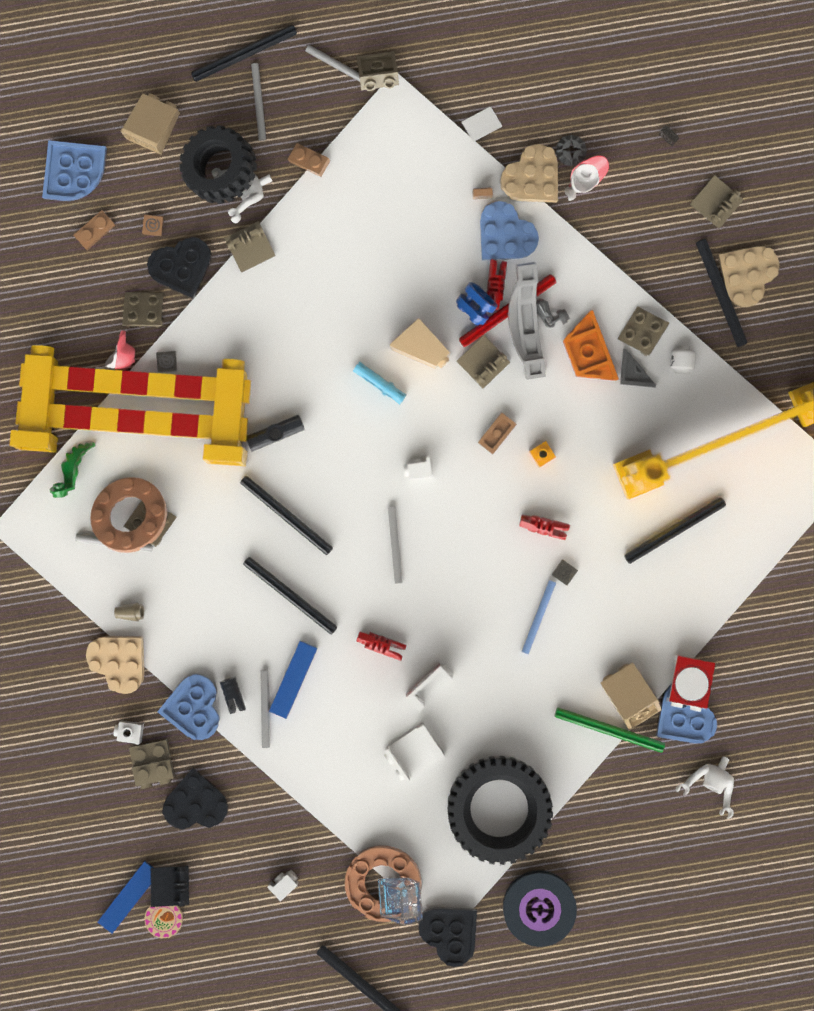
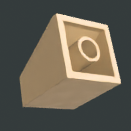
[121,93,180,155]
[390,318,450,369]
[600,663,661,730]

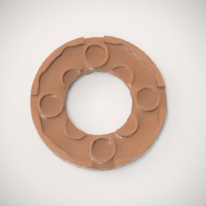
[90,477,167,553]
[345,845,422,922]

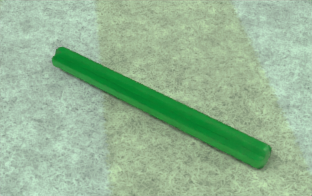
[554,707,665,753]

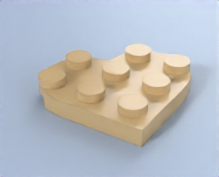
[500,144,558,203]
[718,247,779,308]
[86,636,144,694]

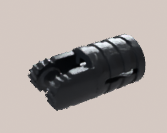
[219,677,246,714]

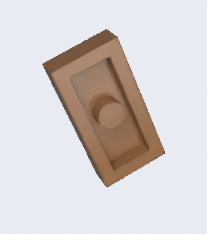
[288,143,330,177]
[74,210,115,250]
[478,413,517,455]

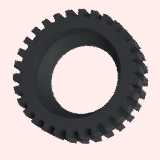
[447,756,553,865]

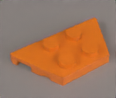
[563,310,619,381]

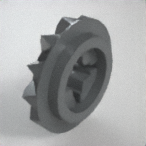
[556,135,587,166]

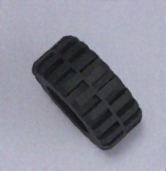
[179,125,257,204]

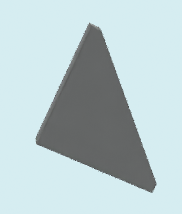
[620,349,656,388]

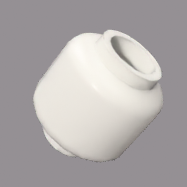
[670,346,696,374]

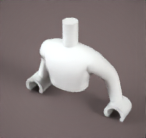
[212,168,272,223]
[676,756,734,819]

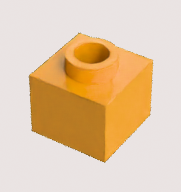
[529,441,556,468]

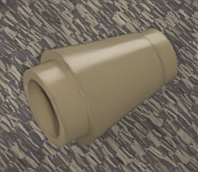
[114,602,144,622]

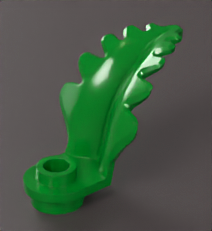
[49,442,96,498]

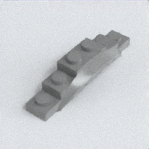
[508,262,546,380]

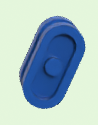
[456,282,498,325]

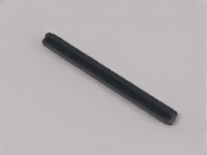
[191,24,297,82]
[696,239,747,347]
[240,476,333,555]
[624,498,726,564]
[243,557,337,635]
[316,945,401,1011]

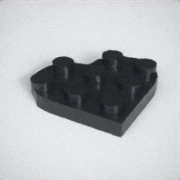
[147,237,212,299]
[162,767,228,830]
[418,907,477,967]

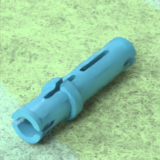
[353,362,407,405]

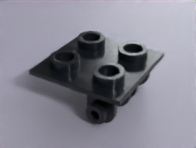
[150,866,189,907]

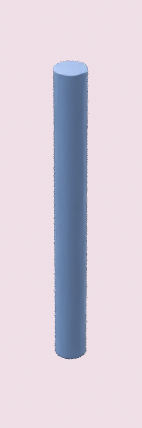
[521,580,556,654]

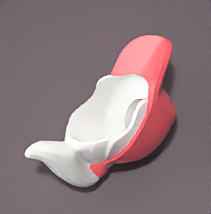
[565,155,609,201]
[94,330,135,371]

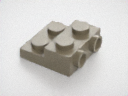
[357,51,399,91]
[129,739,175,789]

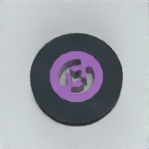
[503,870,577,947]

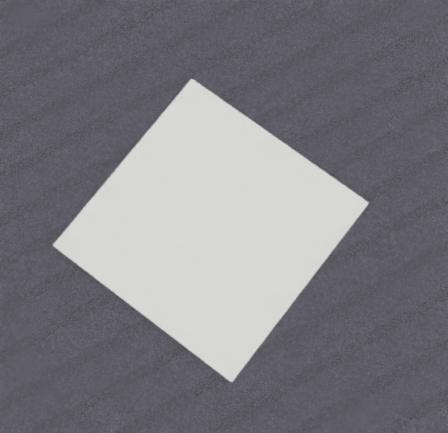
[0,74,814,912]

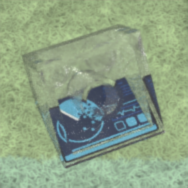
[378,878,423,926]

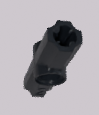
[247,414,305,452]

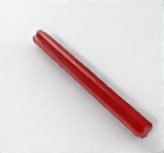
[459,274,557,347]

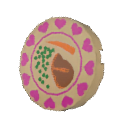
[144,905,183,939]

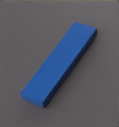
[269,641,318,719]
[97,861,154,934]

